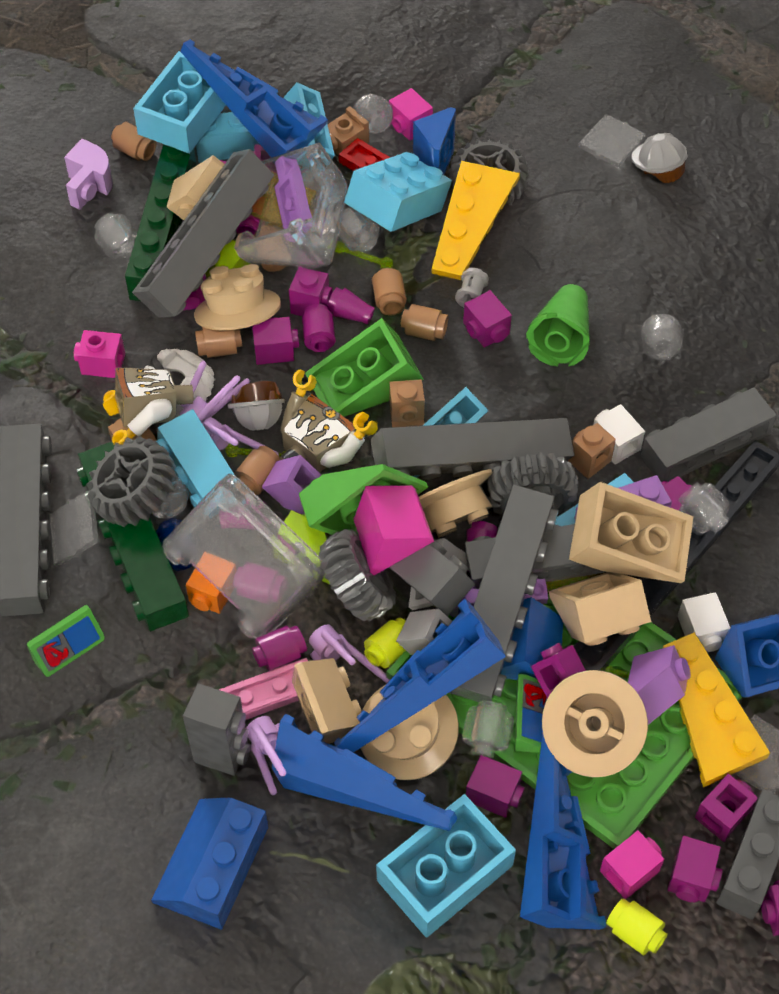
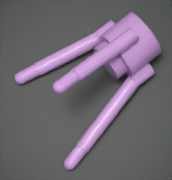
[179,361,250,423]
[202,417,279,456]
[309,624,390,683]
[247,716,287,795]

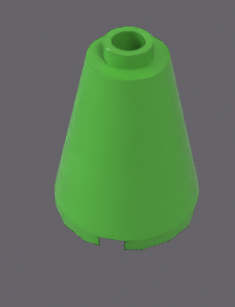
[526,284,590,367]

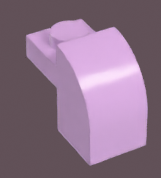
[64,139,113,210]

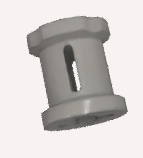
[455,268,489,307]

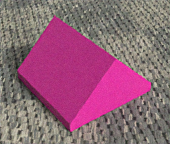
[353,485,434,575]

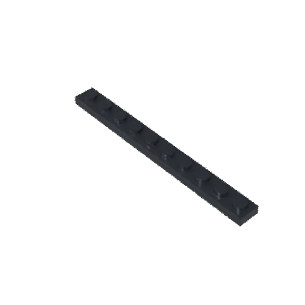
[573,440,779,671]

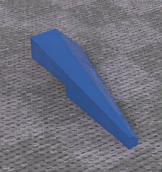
[181,39,328,162]
[334,598,506,752]
[272,714,458,831]
[520,734,606,930]

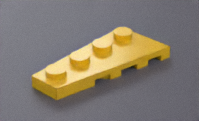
[432,161,520,280]
[663,632,770,788]

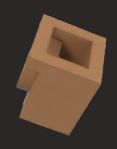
[327,106,369,155]
[389,379,425,427]
[568,423,616,479]

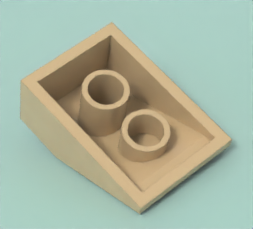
[569,482,694,583]

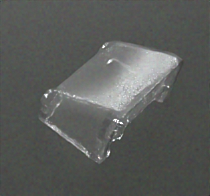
[234,142,348,269]
[162,474,325,639]

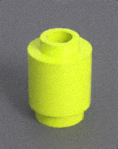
[364,618,406,668]
[606,898,667,956]

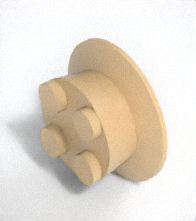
[194,264,281,330]
[419,469,493,538]
[542,670,648,777]
[361,685,459,780]

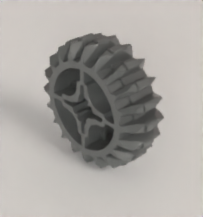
[449,138,529,205]
[86,436,178,527]
[487,452,579,518]
[319,529,396,621]

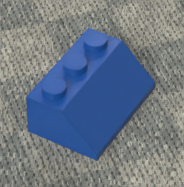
[151,798,268,930]

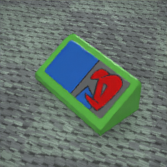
[27,605,105,677]
[515,674,547,753]

